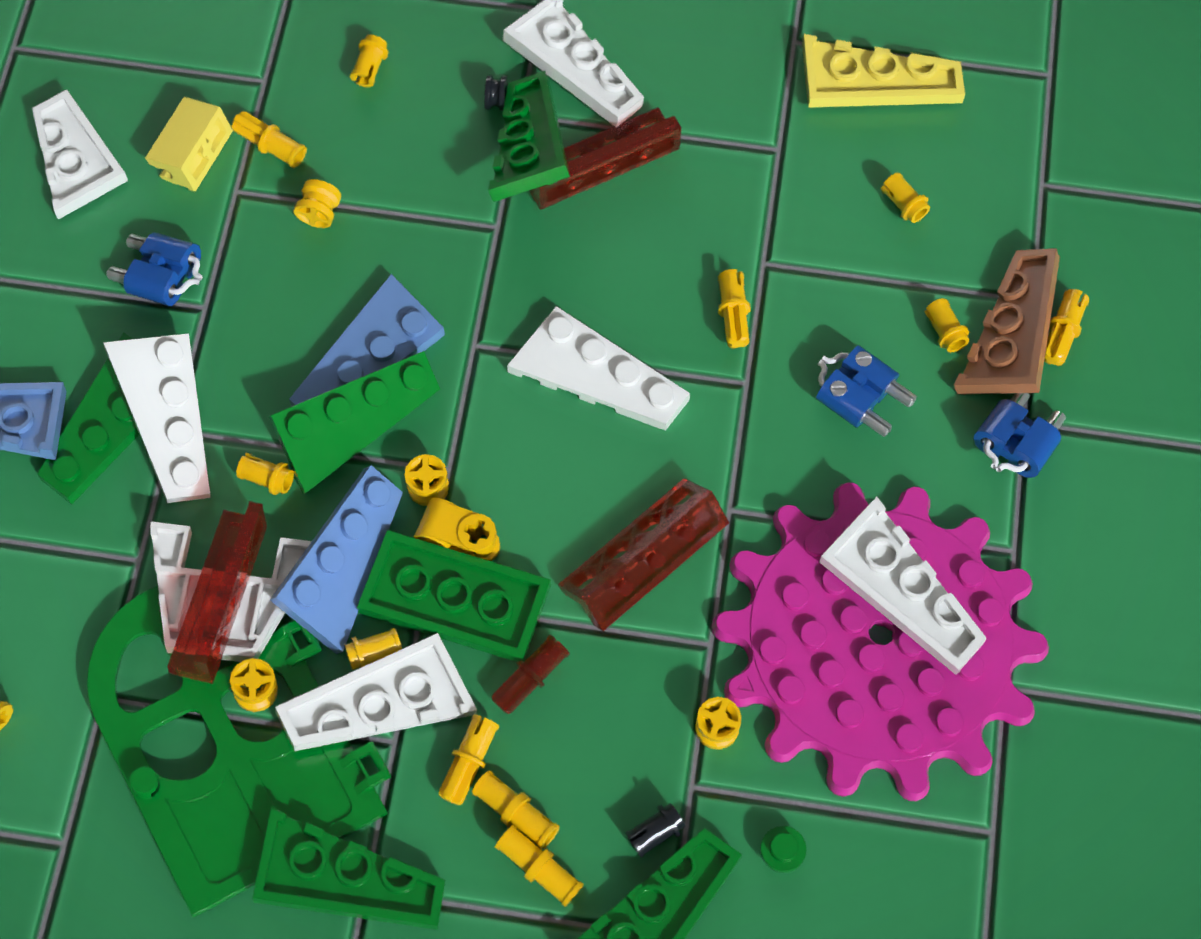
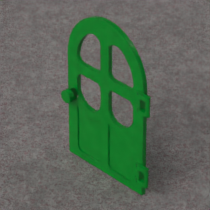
[87,586,392,918]

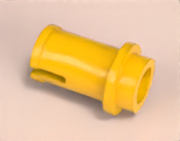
[350,35,388,87]
[881,172,930,223]
[924,298,969,353]
[236,453,294,495]
[344,628,402,670]

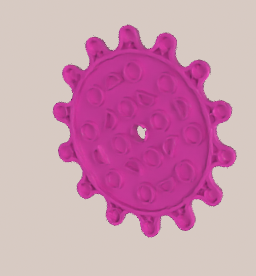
[711,482,1049,801]

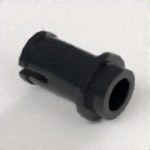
[625,803,686,858]

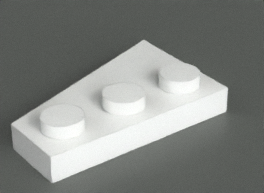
[32,90,128,219]

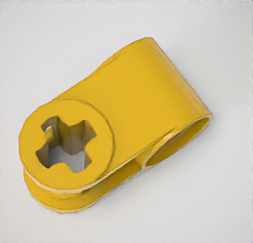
[414,498,500,561]

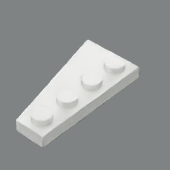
[503,0,644,128]
[507,306,690,431]
[104,333,210,503]
[820,497,987,675]
[275,633,477,751]

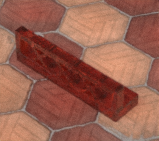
[529,107,682,210]
[558,478,729,631]
[167,501,267,684]

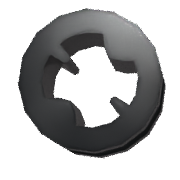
[484,74,508,111]

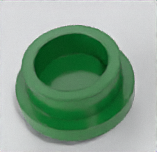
[760,826,807,873]

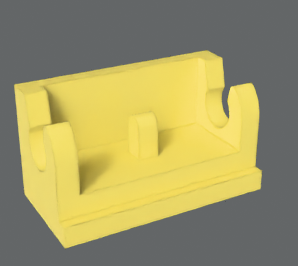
[145,97,233,192]

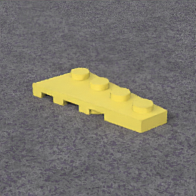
[802,34,965,108]

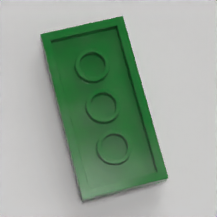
[357,530,551,664]

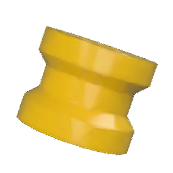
[293,179,342,228]
[404,454,449,506]
[230,658,278,712]
[695,697,742,750]

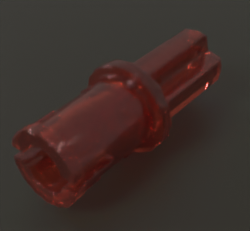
[492,635,570,714]

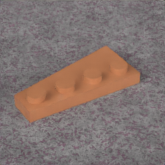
[954,248,1060,394]

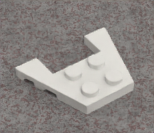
[150,521,312,662]

